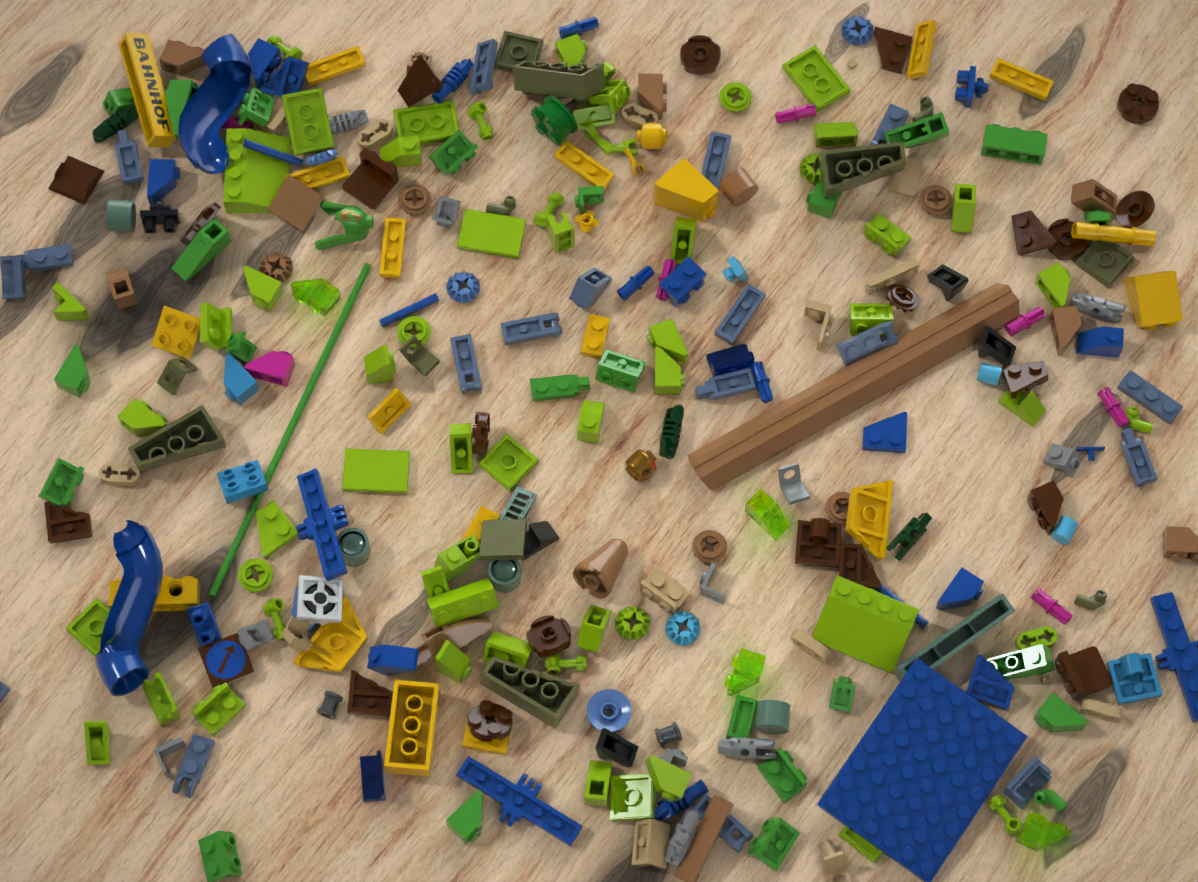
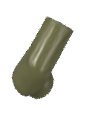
[912,97,934,122]
[486,196,516,215]
[1074,590,1107,610]

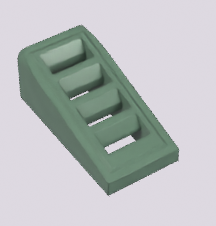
[499,486,537,520]

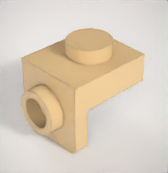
[282,616,313,652]

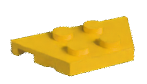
[845,480,894,560]
[293,597,368,673]

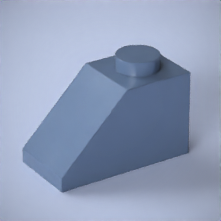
[569,267,612,309]

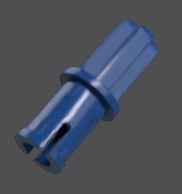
[558,17,599,39]
[617,265,655,301]
[750,361,773,403]

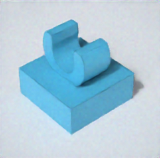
[722,256,749,282]

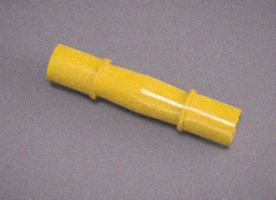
[1071,222,1156,247]

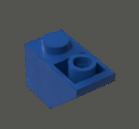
[248,38,282,89]

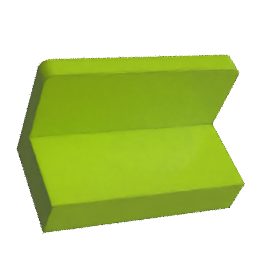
[572,101,616,130]
[814,122,858,147]
[482,631,533,669]

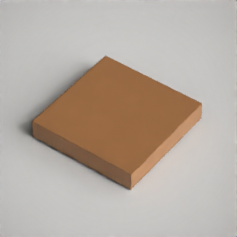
[267,175,324,232]

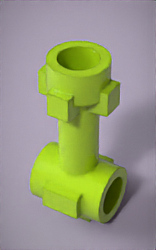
[267,35,303,61]
[467,102,494,141]
[533,192,564,229]
[263,598,285,641]
[545,654,587,675]
[988,794,1022,836]

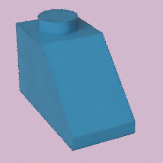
[224,353,259,405]

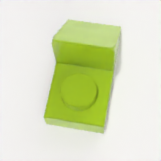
[52,282,89,321]
[999,390,1046,427]
[420,565,450,598]
[84,721,112,765]

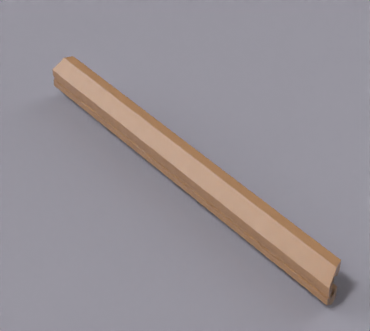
[687,283,1020,491]

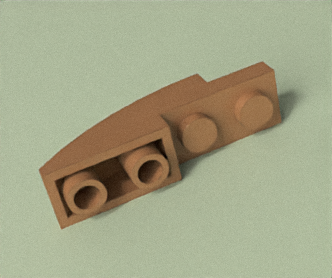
[416,617,494,666]

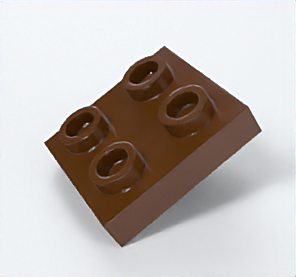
[795,518,842,568]

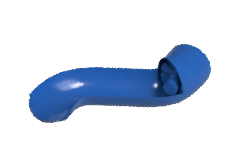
[178,34,251,174]
[95,520,163,697]

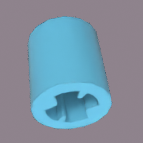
[977,362,1002,386]
[1051,516,1079,545]

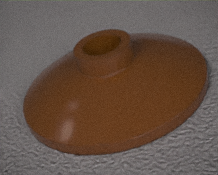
[1115,191,1155,228]

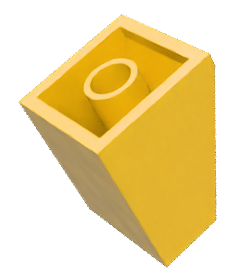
[653,158,719,222]
[1123,270,1183,331]

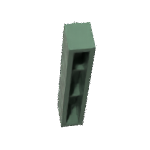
[892,593,1015,681]

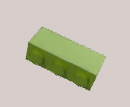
[426,578,499,628]

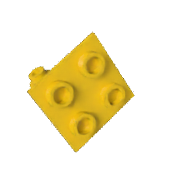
[151,306,200,359]

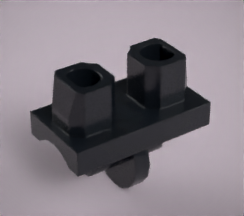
[140,200,181,234]

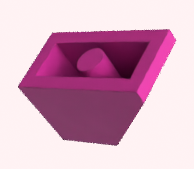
[245,351,295,387]

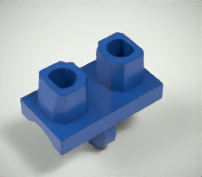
[955,66,989,108]
[187,602,222,646]

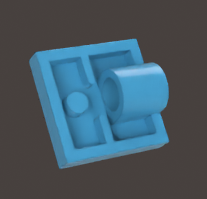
[217,460,268,504]
[1106,653,1162,705]

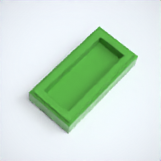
[726,695,758,739]

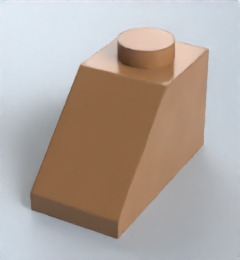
[1071,179,1117,214]
[1049,305,1083,355]

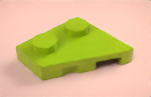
[256,500,298,559]

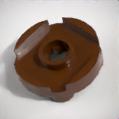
[680,35,721,75]
[1117,83,1159,124]
[1048,219,1087,261]
[472,411,490,455]
[526,615,571,657]
[468,700,513,742]

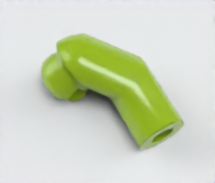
[1125,407,1153,434]

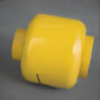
[637,123,667,150]

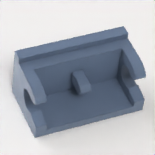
[0,255,27,299]
[1003,756,1052,810]

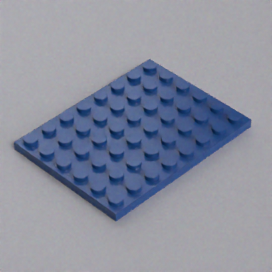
[816,658,1027,882]

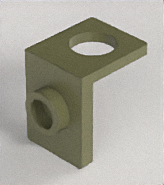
[399,335,440,376]
[157,356,198,395]

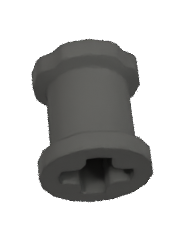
[317,691,343,719]
[654,722,682,748]

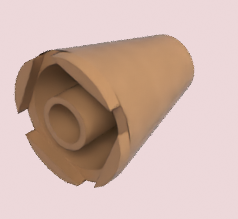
[572,539,628,599]

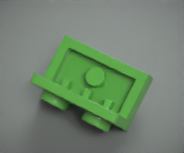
[429,130,478,176]
[38,458,85,507]
[198,831,242,882]

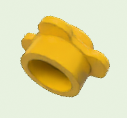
[575,210,599,233]

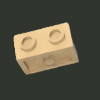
[640,567,691,614]

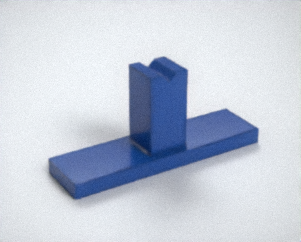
[1076,446,1105,461]

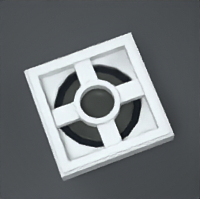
[296,575,343,625]

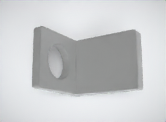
[778,463,810,505]
[699,563,726,605]
[154,737,186,779]

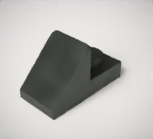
[927,264,969,301]
[978,326,1016,366]
[521,521,559,561]
[595,728,639,767]

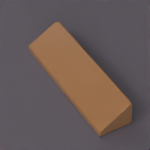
[674,794,735,882]

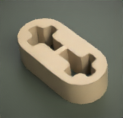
[621,103,658,129]
[357,119,393,150]
[99,463,141,486]
[791,630,832,663]
[1080,699,1124,723]

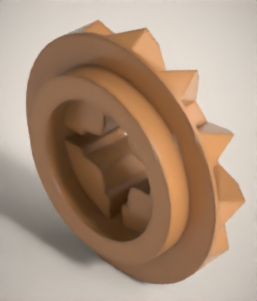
[398,184,432,216]
[919,185,953,216]
[259,251,293,282]
[826,492,850,525]
[692,530,727,564]

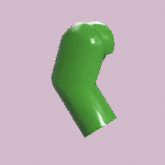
[1033,790,1067,812]

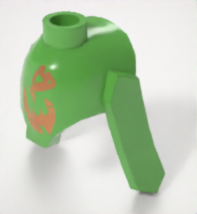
[315,201,374,250]

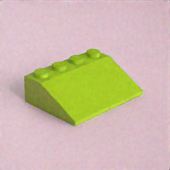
[223,128,291,214]
[812,575,919,674]

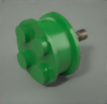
[531,96,581,145]

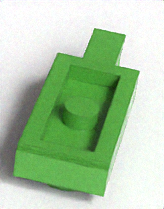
[530,374,590,401]

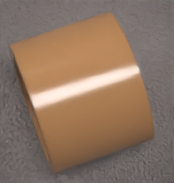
[719,168,758,206]

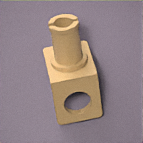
[819,839,852,882]

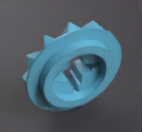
[665,610,701,645]

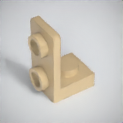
[804,299,834,351]

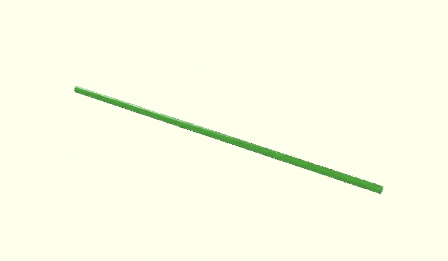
[208,263,371,598]

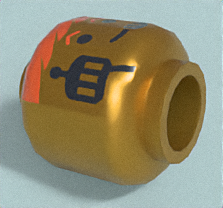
[625,449,657,481]

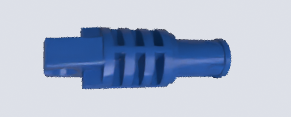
[432,59,474,104]
[655,779,708,821]

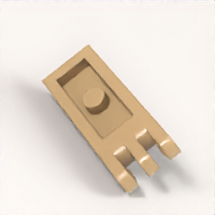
[865,258,919,295]

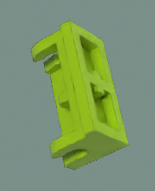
[547,212,575,253]
[142,672,181,726]

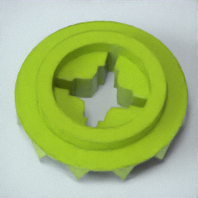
[719,82,752,113]
[799,152,822,183]
[397,316,431,349]
[238,558,273,593]
[615,606,650,640]

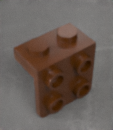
[342,148,399,209]
[1055,646,1113,701]

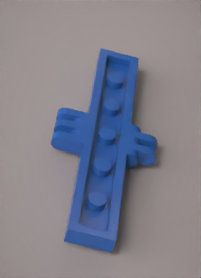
[296,468,349,581]
[1150,592,1198,722]
[456,756,582,847]

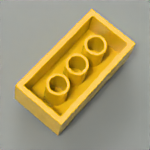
[384,680,441,777]

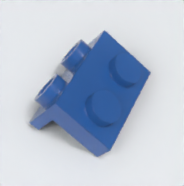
[659,256,706,307]

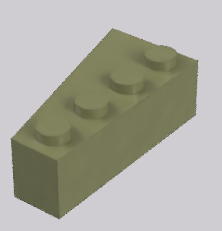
[128,405,226,473]

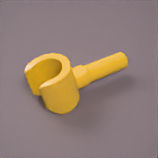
[624,148,645,175]

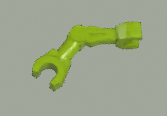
[584,124,638,156]

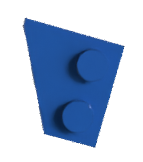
[260,56,309,97]
[862,412,907,453]
[966,654,1015,709]

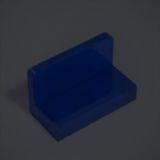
[706,344,755,377]
[360,750,386,802]

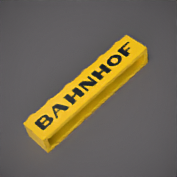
[118,33,176,148]

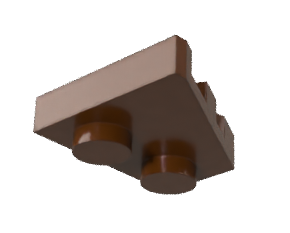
[839,543,881,589]

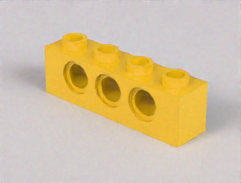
[109,576,201,611]

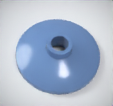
[587,689,632,732]

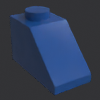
[147,159,181,205]
[1077,326,1124,358]
[936,567,984,610]
[367,644,419,676]

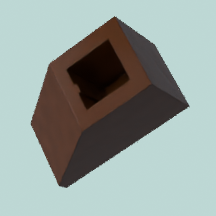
[1027,480,1064,535]

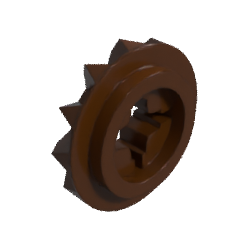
[886,285,919,312]

